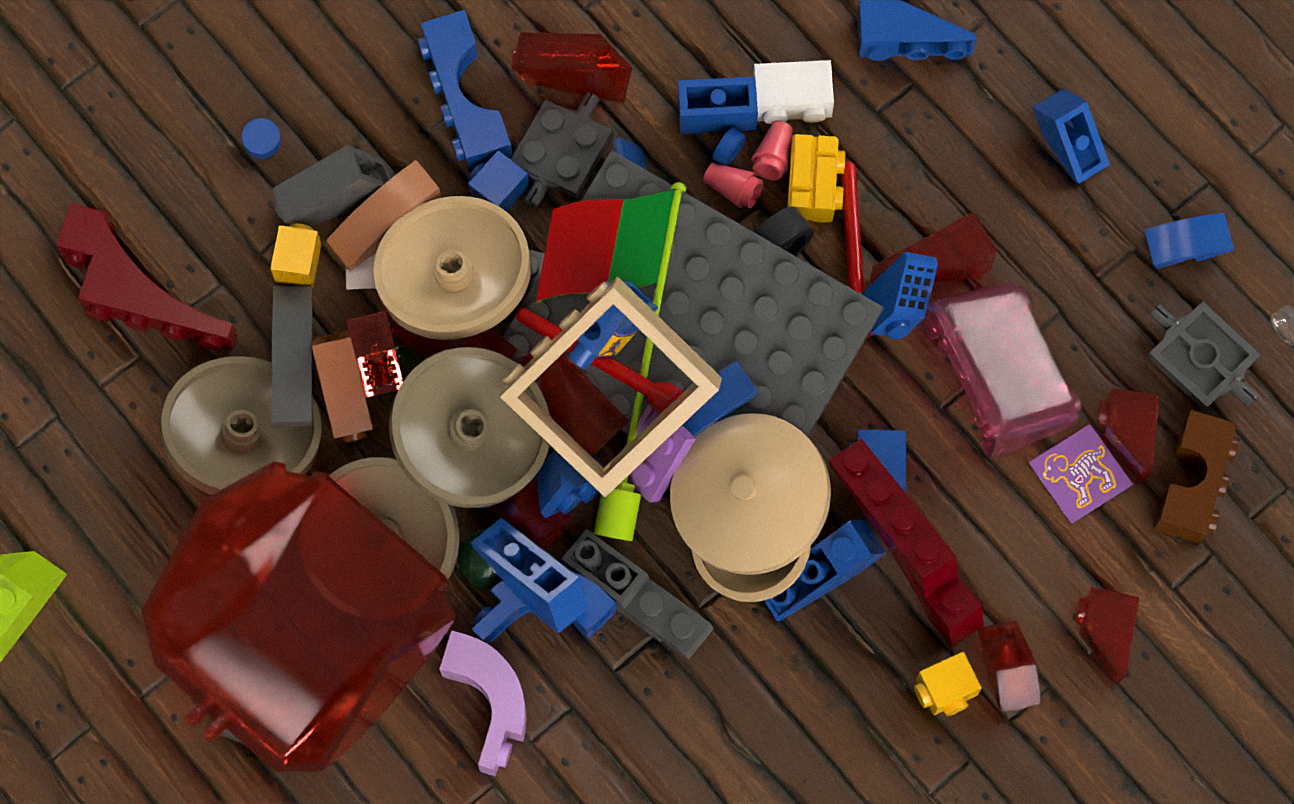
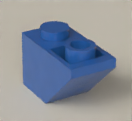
[536,438,604,518]

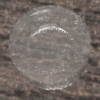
[1271,305,1294,346]

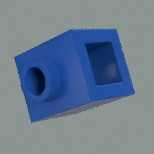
[468,150,529,212]

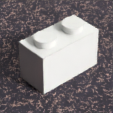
[753,60,834,124]

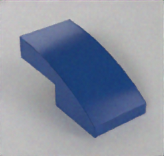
[1144,213,1235,269]

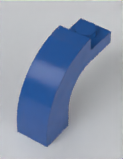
[472,572,617,645]

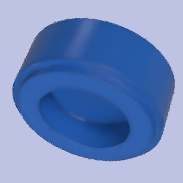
[242,118,281,159]
[712,127,746,166]

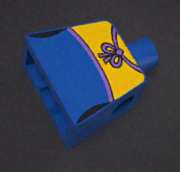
[568,282,658,369]

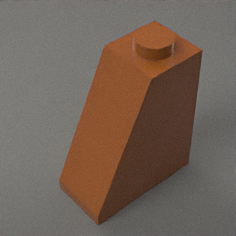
[312,329,373,442]

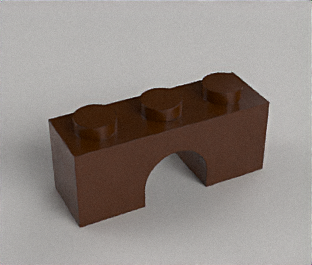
[1154,410,1240,544]

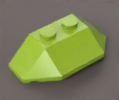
[0,551,67,663]

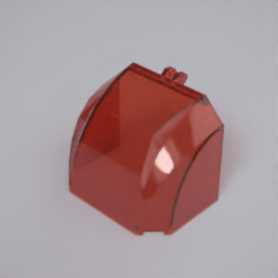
[141,461,456,772]

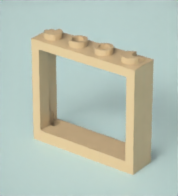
[500,276,722,497]

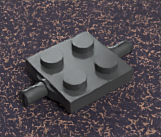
[511,92,614,209]
[1147,301,1261,411]

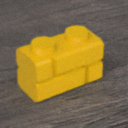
[787,134,845,223]

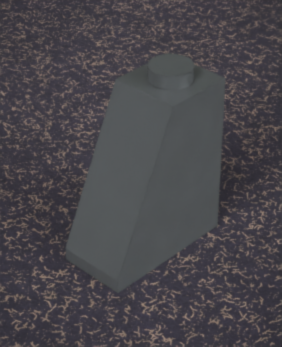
[272,145,391,227]

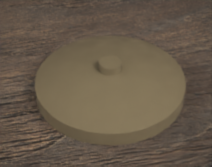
[389,347,550,508]
[161,356,322,501]
[301,457,459,619]

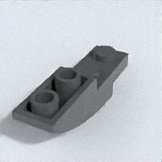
[561,529,714,660]

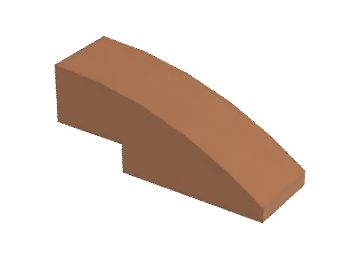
[326,160,441,272]

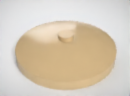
[373,196,531,340]
[670,413,831,575]

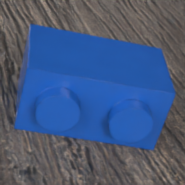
[678,77,758,134]

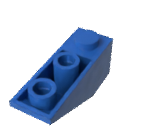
[857,0,976,61]
[764,520,887,622]

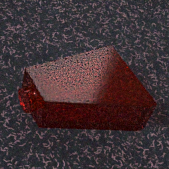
[512,33,633,103]

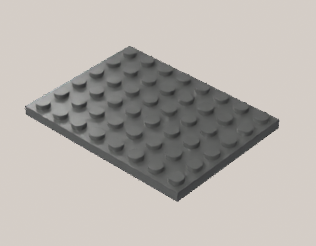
[494,150,884,437]

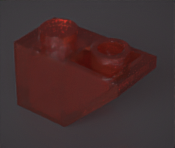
[499,476,573,550]

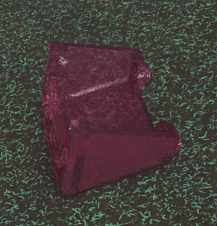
[923,281,1081,461]

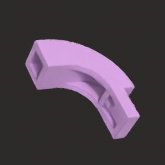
[440,631,527,776]

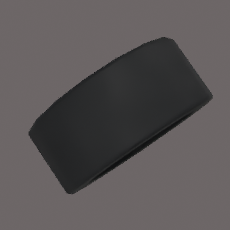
[753,207,814,256]

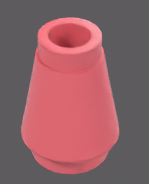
[752,121,793,180]
[703,162,764,209]

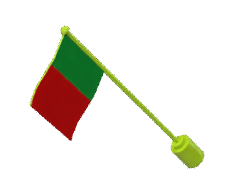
[536,182,686,542]

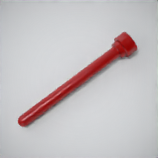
[841,161,874,338]
[516,308,683,414]

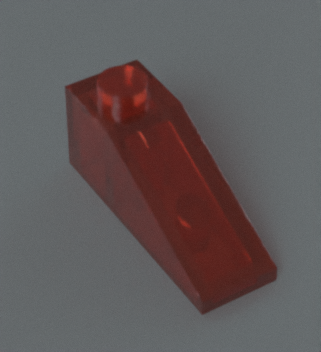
[870,212,998,283]
[520,352,629,457]

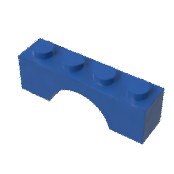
[417,10,512,172]

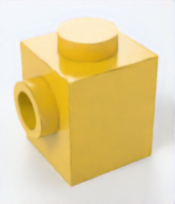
[914,652,981,717]

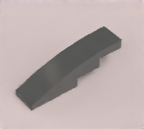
[271,286,313,427]

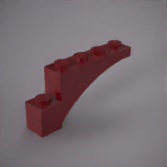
[56,203,238,351]
[829,439,984,647]

